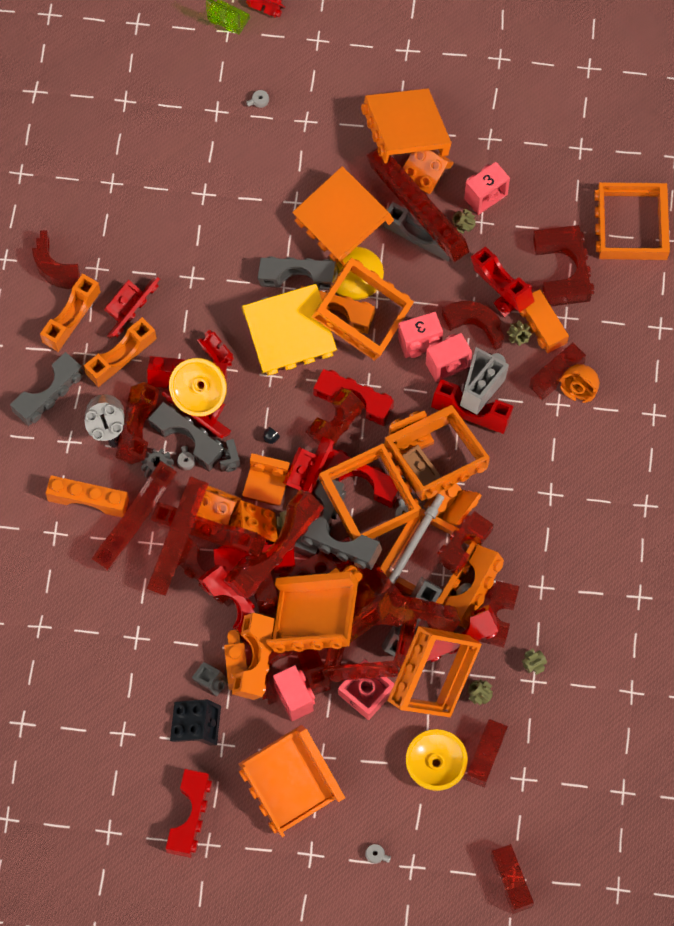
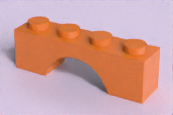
[40,273,101,352]
[301,285,375,334]
[84,317,157,388]
[45,475,129,518]
[441,545,504,629]
[232,613,275,700]

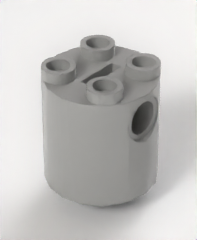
[84,394,125,441]

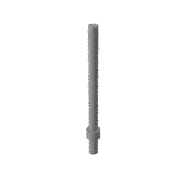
[379,494,444,598]

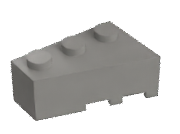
[460,347,509,415]

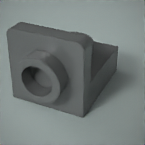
[220,439,241,472]
[192,662,228,696]

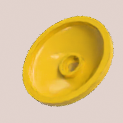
[330,247,384,300]
[169,358,227,416]
[406,729,468,791]

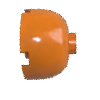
[560,364,600,403]

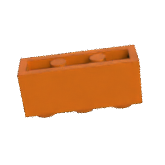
[520,289,569,354]

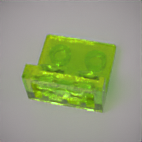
[206,0,250,35]

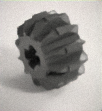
[141,448,174,482]

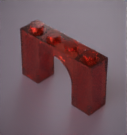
[533,225,594,306]

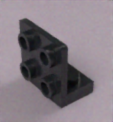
[170,699,221,746]

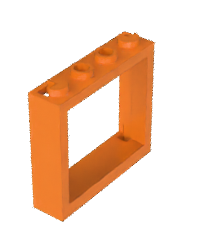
[594,182,670,260]
[311,257,414,361]
[384,405,490,501]
[319,444,421,541]
[378,508,480,611]
[387,626,482,718]

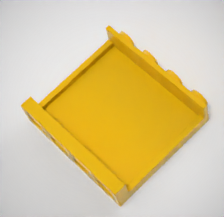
[242,284,337,376]

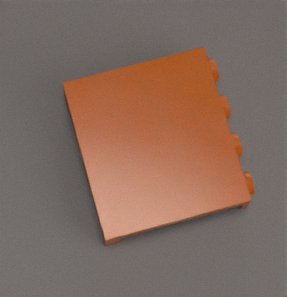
[361,88,452,164]
[292,166,394,266]
[266,571,358,653]
[238,725,345,837]

